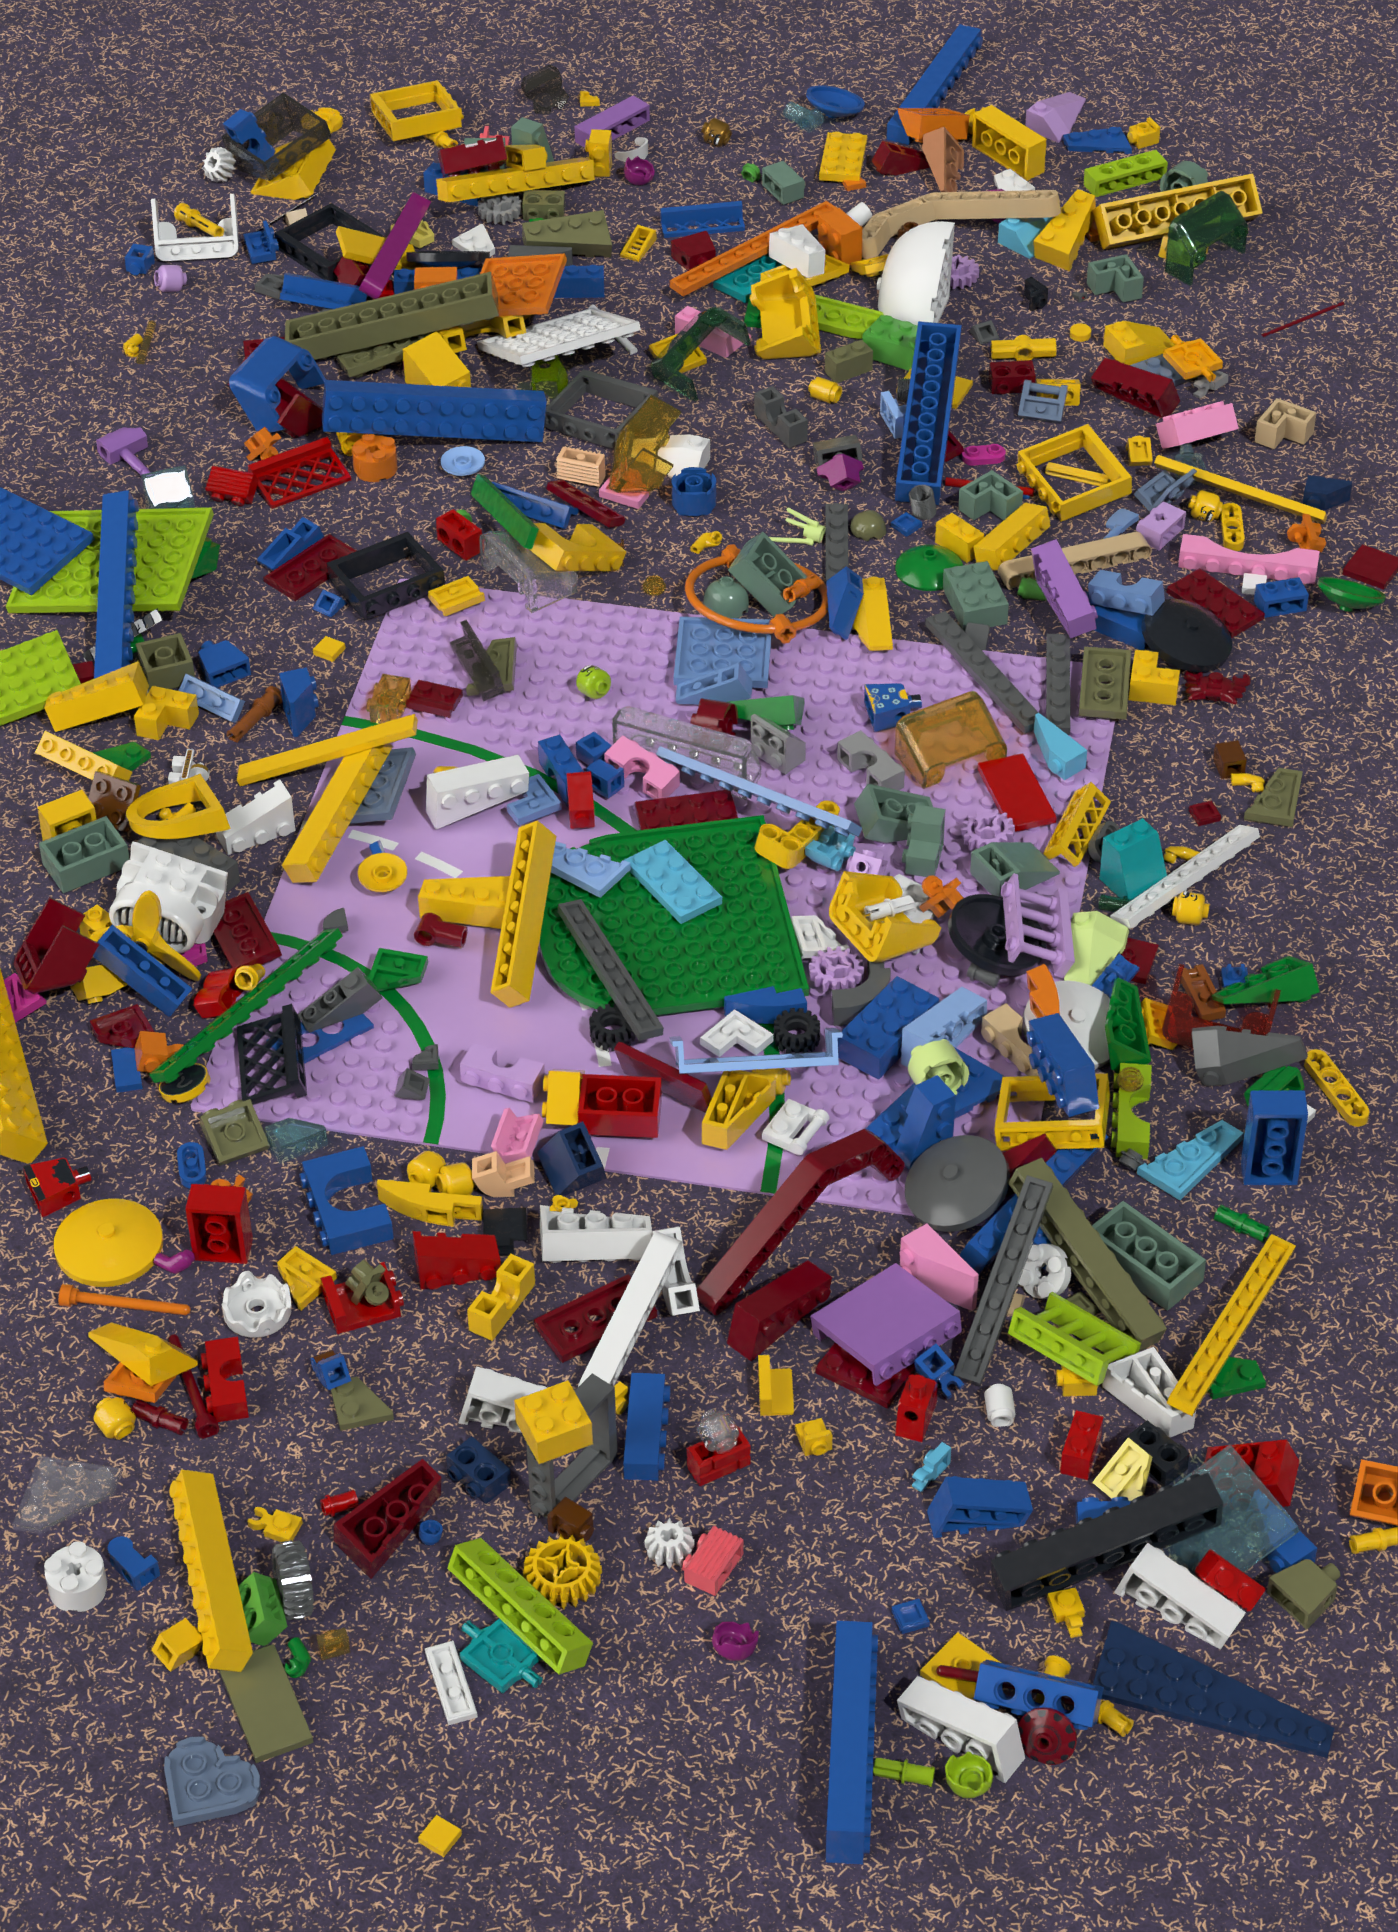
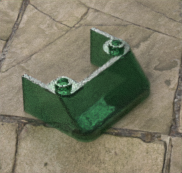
[1165,191,1248,286]
[651,307,751,402]

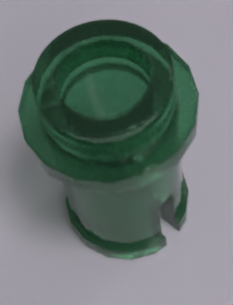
[1098,894,1132,912]

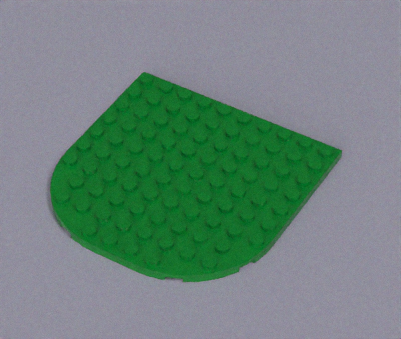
[539,815,809,1015]

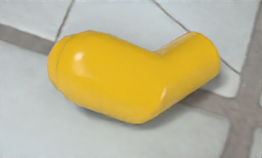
[123,334,143,358]
[1231,773,1265,792]

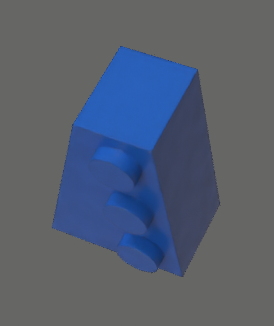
[891,1075,956,1170]
[927,1476,1033,1538]

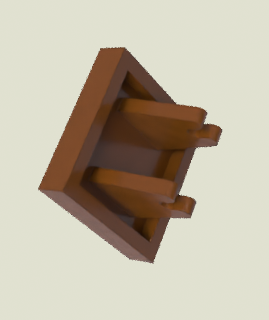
[88,771,141,832]

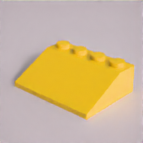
[251,130,336,200]

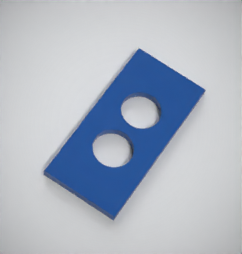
[266,1014,374,1063]

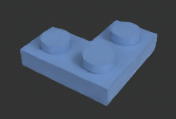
[507,774,562,826]

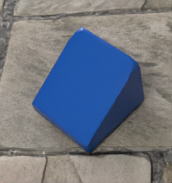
[312,589,347,617]

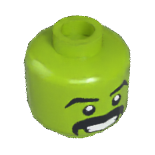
[576,665,611,699]

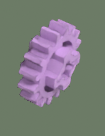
[950,254,979,289]
[961,809,1015,850]
[809,946,864,992]

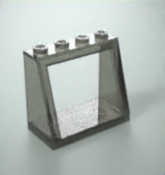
[221,93,332,181]

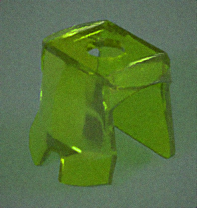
[530,355,568,394]

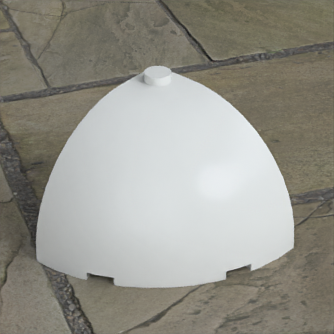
[877,221,955,325]

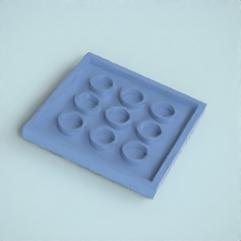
[673,617,772,688]

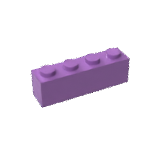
[574,95,650,148]

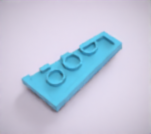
[1137,1120,1244,1200]

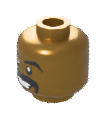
[701,118,732,147]

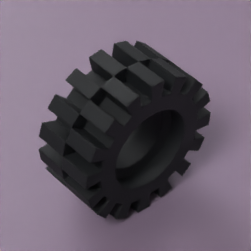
[589,1004,635,1051]
[774,1008,820,1054]

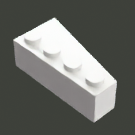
[458,1366,547,1433]
[1114,1543,1246,1649]

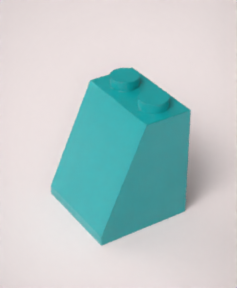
[1099,818,1167,904]

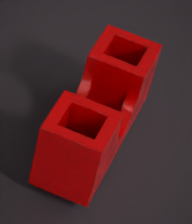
[201,1336,249,1422]

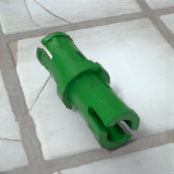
[1214,1205,1270,1243]

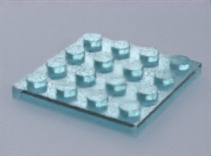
[1165,1444,1300,1592]

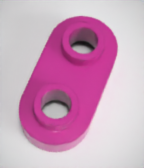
[962,444,1006,466]

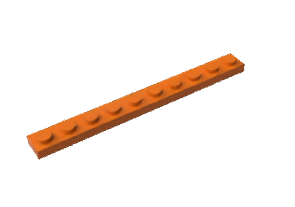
[669,201,837,297]

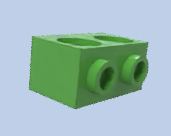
[238,1572,288,1646]

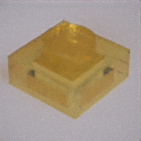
[316,1628,350,1661]

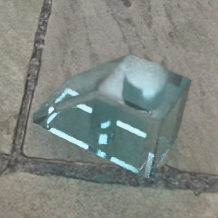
[265,1118,328,1164]

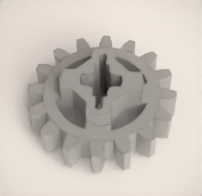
[478,193,522,224]

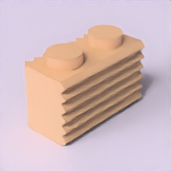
[556,446,605,487]

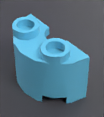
[805,826,856,871]

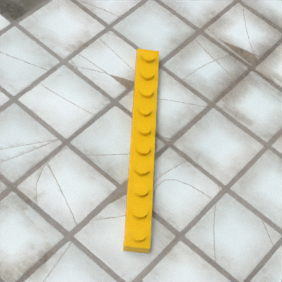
[1167,1234,1296,1416]

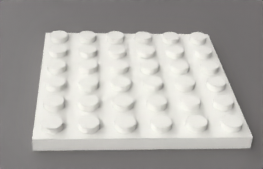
[477,308,641,367]

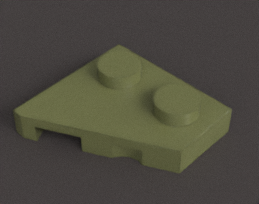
[330,1376,394,1431]

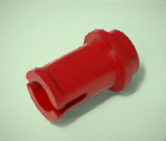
[320,1490,359,1517]

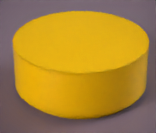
[1070,323,1091,342]

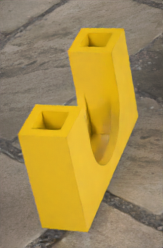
[429,315,526,353]
[529,523,627,571]

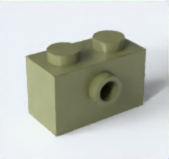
[825,340,873,383]

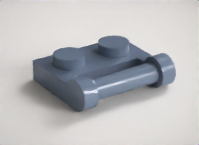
[1018,380,1068,423]

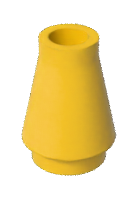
[234,964,265,991]

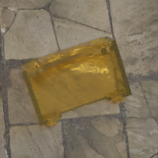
[895,691,1007,789]

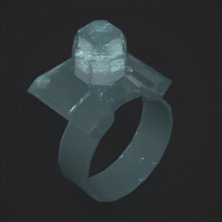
[1174,444,1206,486]

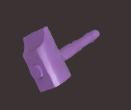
[96,427,154,479]

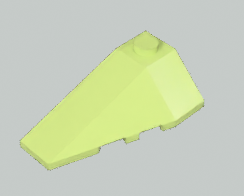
[1064,911,1129,986]

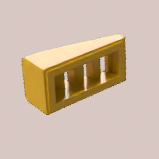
[620,224,657,262]

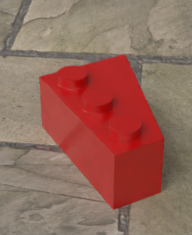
[412,1231,501,1290]

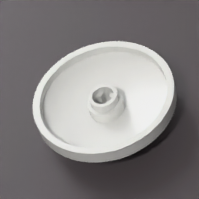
[1022,980,1110,1069]

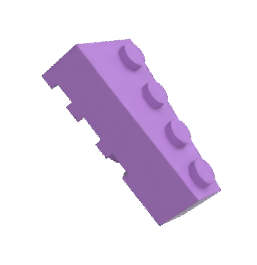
[1031,539,1098,638]

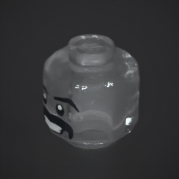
[697,1409,739,1454]

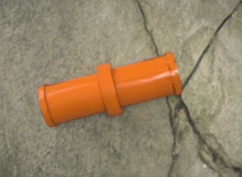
[783,574,820,602]

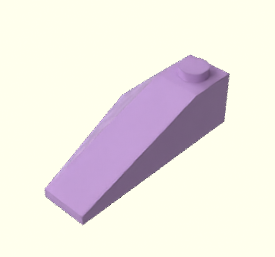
[1026,92,1086,143]

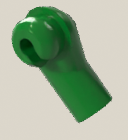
[285,1637,311,1678]

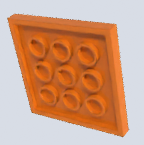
[480,253,567,317]

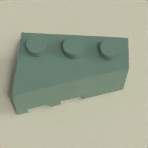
[511,117,554,163]

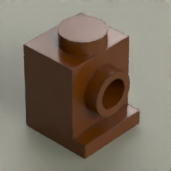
[547,1496,594,1542]

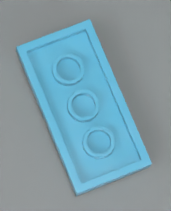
[624,840,722,924]

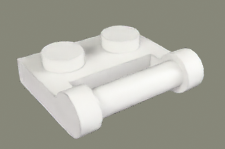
[762,1099,830,1155]

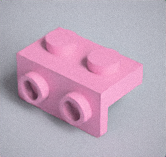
[491,1108,544,1164]

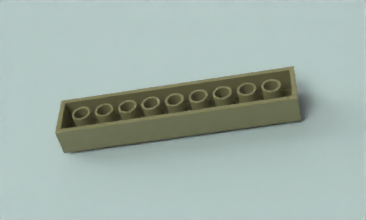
[285,272,499,360]

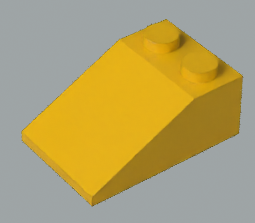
[1103,321,1175,365]

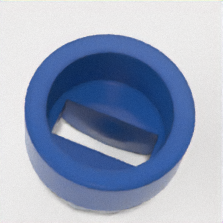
[419,1520,443,1546]

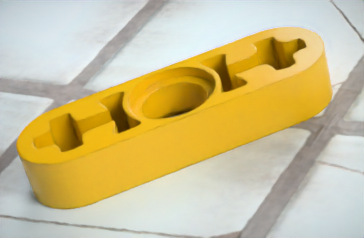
[1220,503,1245,551]

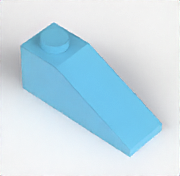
[1034,712,1087,780]

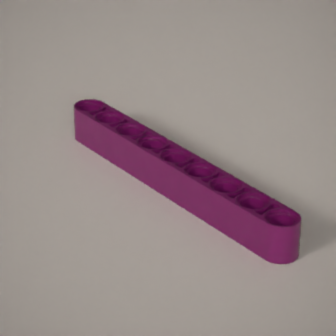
[359,192,431,299]

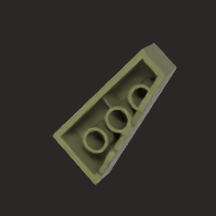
[522,210,612,258]

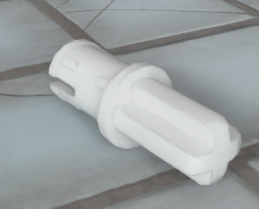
[864,895,914,922]

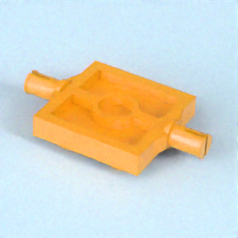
[1163,335,1223,382]

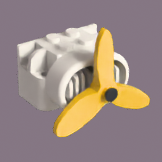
[89,841,228,981]

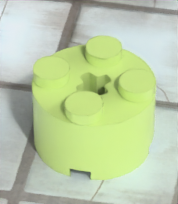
[908,1039,969,1095]

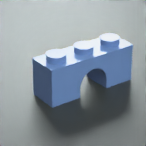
[1088,570,1165,616]

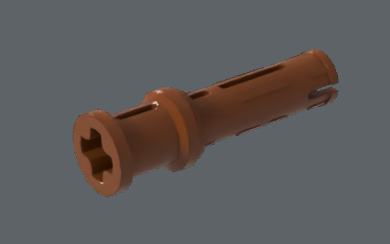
[226,686,282,743]

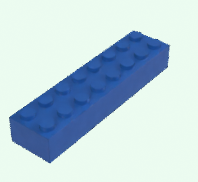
[826,1621,878,1864]

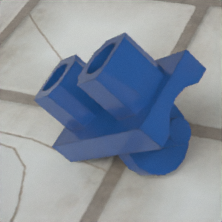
[1092,954,1140,998]

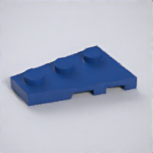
[1062,127,1132,154]

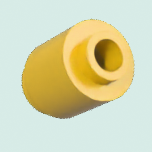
[808,377,842,404]

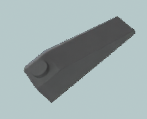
[1192,1026,1308,1086]

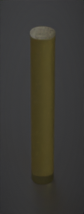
[136,320,156,364]

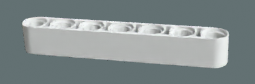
[578,1231,682,1387]

